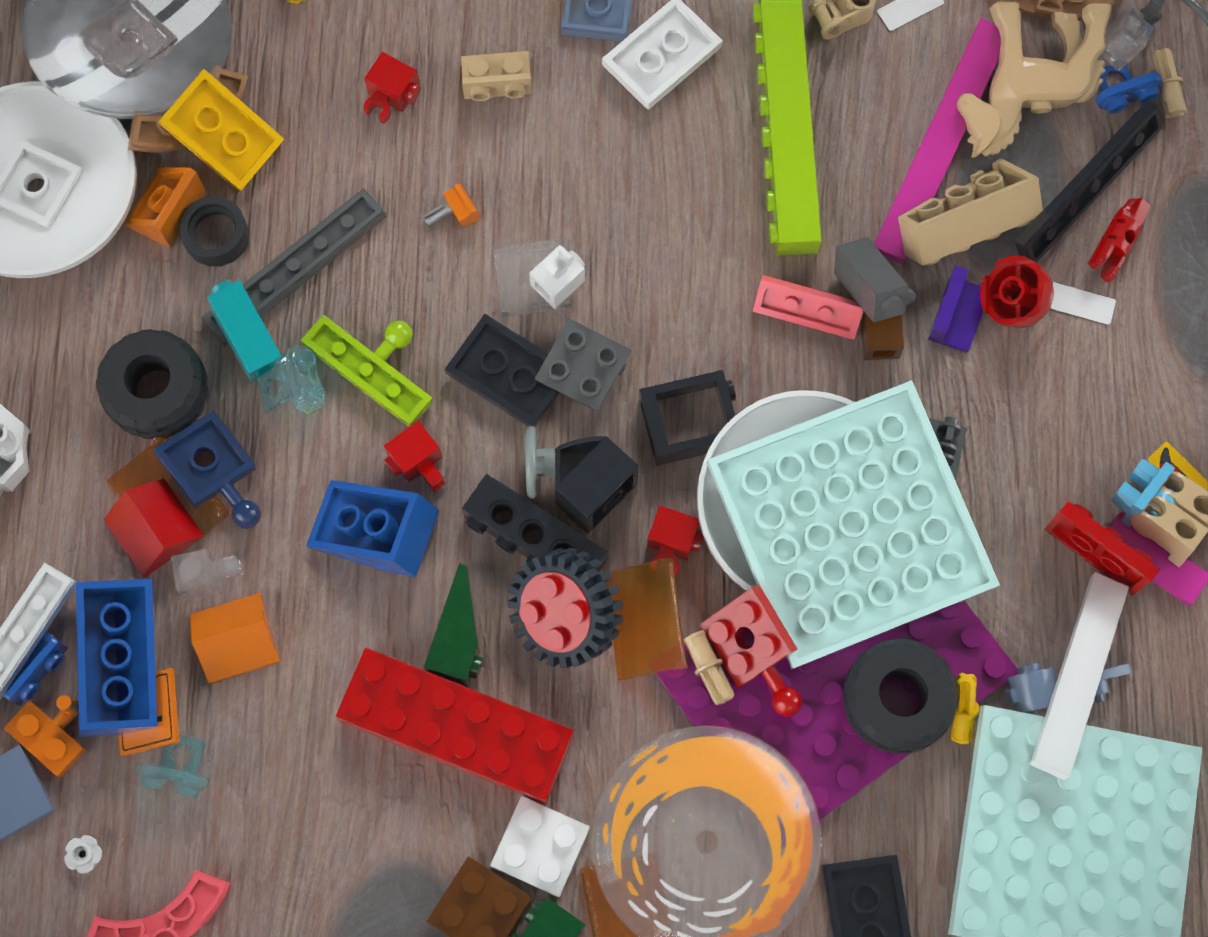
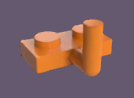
[4,695,87,778]

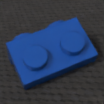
[4,631,68,706]

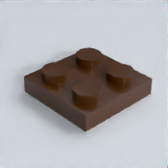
[426,856,532,937]

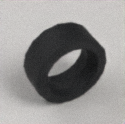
[179,196,249,267]

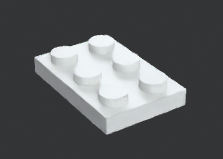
[602,0,723,110]

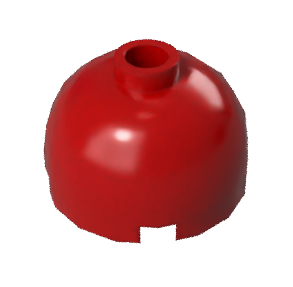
[979,255,1054,328]

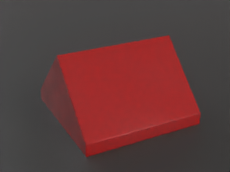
[103,478,205,578]

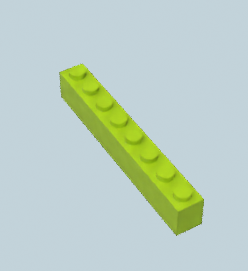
[752,0,821,256]

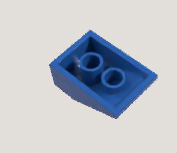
[306,480,439,577]

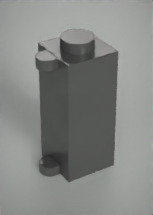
[834,237,916,323]

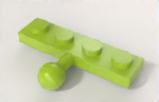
[300,315,433,427]

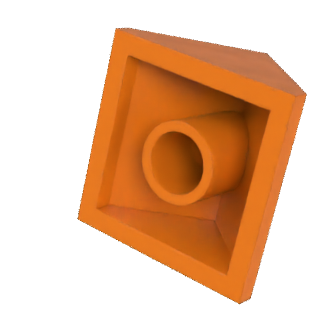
[124,167,206,248]
[190,592,281,684]

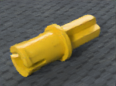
[950,673,980,744]

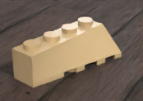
[898,158,1043,266]

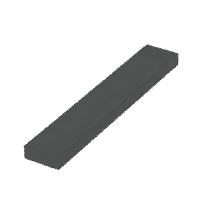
[201,188,387,346]

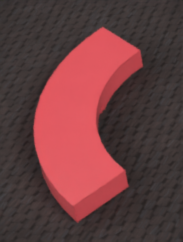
[86,870,232,937]

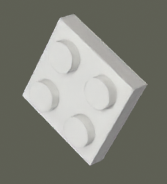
[490,796,590,898]

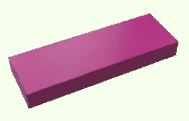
[1108,512,1208,607]

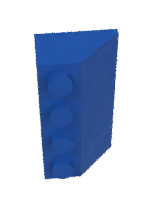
[76,579,157,737]

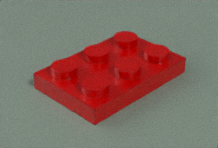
[1044,501,1160,596]

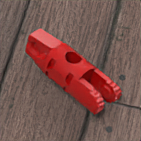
[1087,198,1151,283]

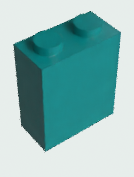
[207,280,282,383]

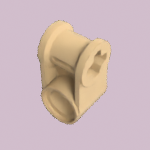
[808,0,876,40]

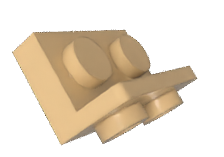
[461,51,532,101]

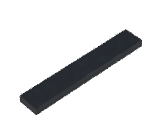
[1014,100,1163,263]

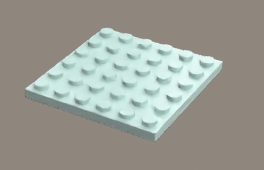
[707,380,1000,669]
[948,705,1202,937]

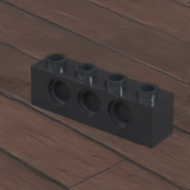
[462,473,608,573]

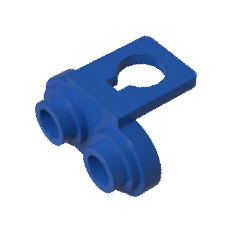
[1095,61,1163,114]

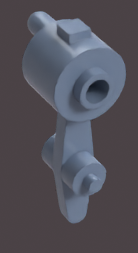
[1005,663,1132,716]

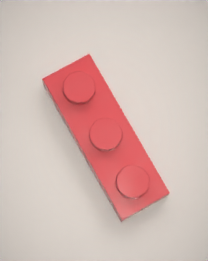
[752,275,863,340]

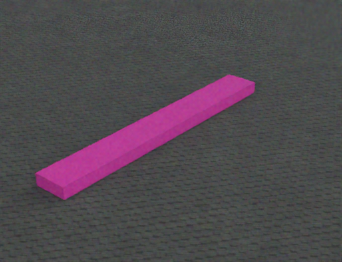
[874,18,1001,264]

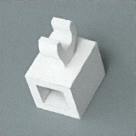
[529,245,585,309]

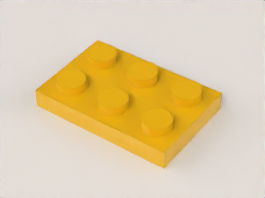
[158,69,284,192]

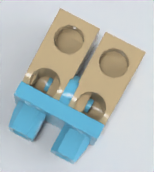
[1110,459,1208,568]

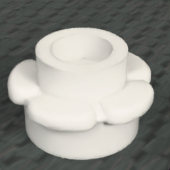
[64,835,102,873]

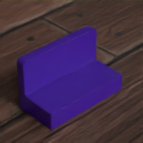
[928,265,983,353]

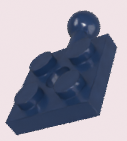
[153,410,261,529]

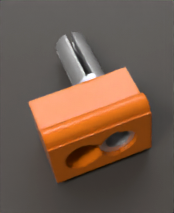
[423,183,481,228]

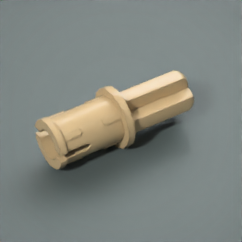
[1152,48,1188,118]
[683,630,734,705]

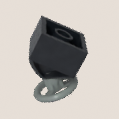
[525,426,639,535]

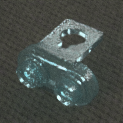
[258,346,325,414]
[134,735,210,798]

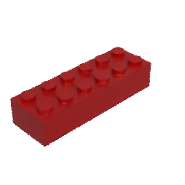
[335,647,574,805]

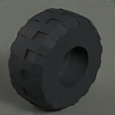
[96,329,208,439]
[842,638,959,754]

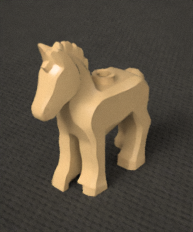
[957,2,1111,158]

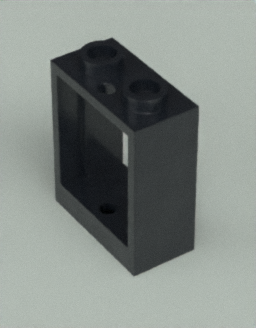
[639,370,738,466]

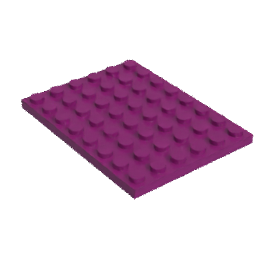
[650,600,1018,848]

